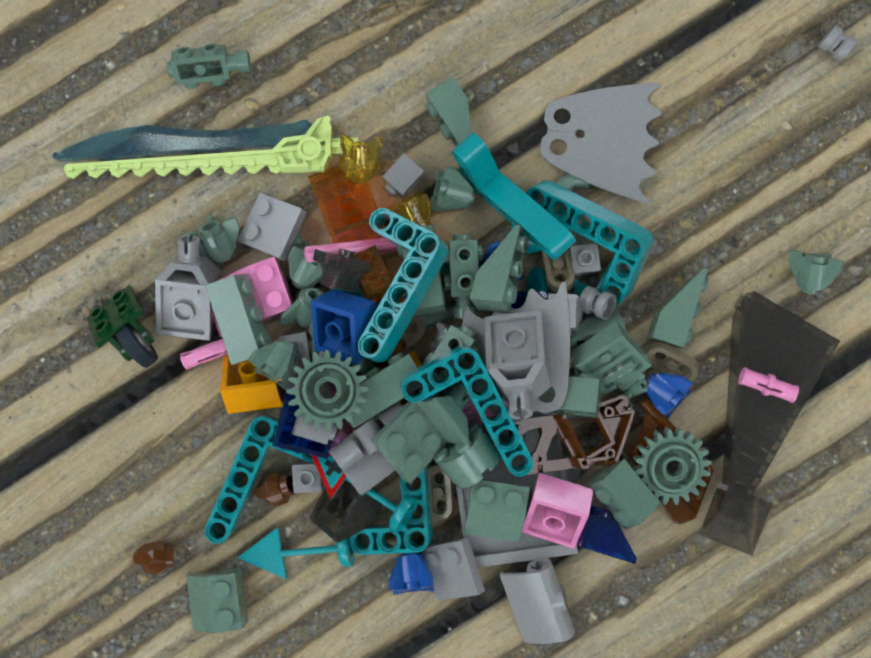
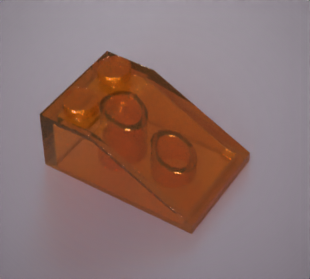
[308,159,385,243]

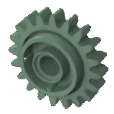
[287,350,369,432]
[632,427,712,505]

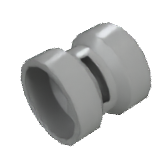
[817,24,858,62]
[579,286,617,320]

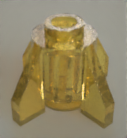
[339,134,383,184]
[385,190,432,227]

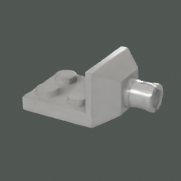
[155,235,221,341]
[485,310,551,420]

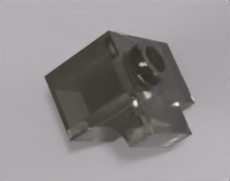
[313,248,371,293]

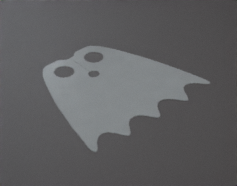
[540,83,662,204]
[436,282,570,423]

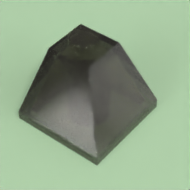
[309,480,383,542]
[699,482,772,556]

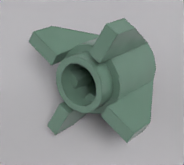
[427,165,475,212]
[183,214,239,263]
[288,241,339,290]
[789,250,844,294]
[280,288,324,340]
[247,339,299,391]

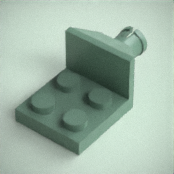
[371,383,472,483]

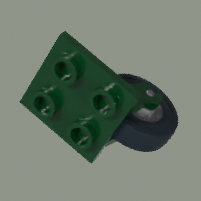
[87,285,158,368]

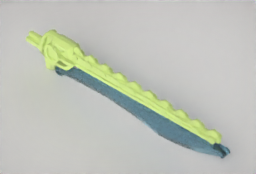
[52,116,359,179]

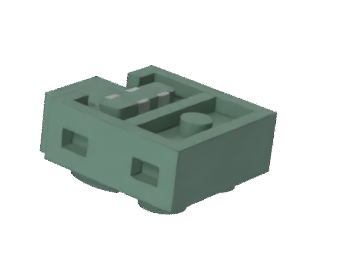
[570,321,652,395]

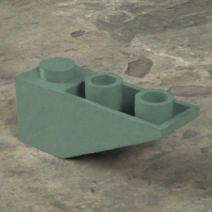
[425,76,471,149]
[470,225,529,313]
[647,268,709,348]

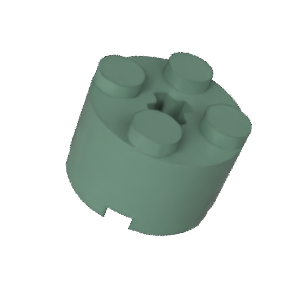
[433,421,500,488]

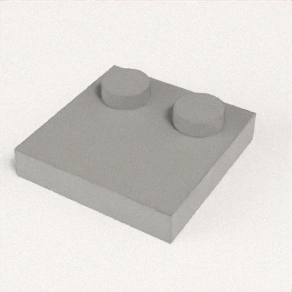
[238,192,307,261]
[422,537,485,601]

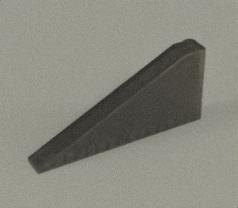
[719,291,840,532]

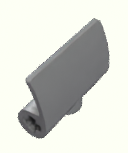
[329,401,403,495]
[500,557,575,644]

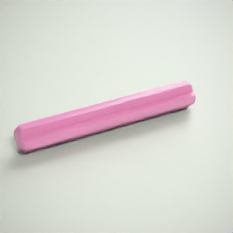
[304,238,398,263]

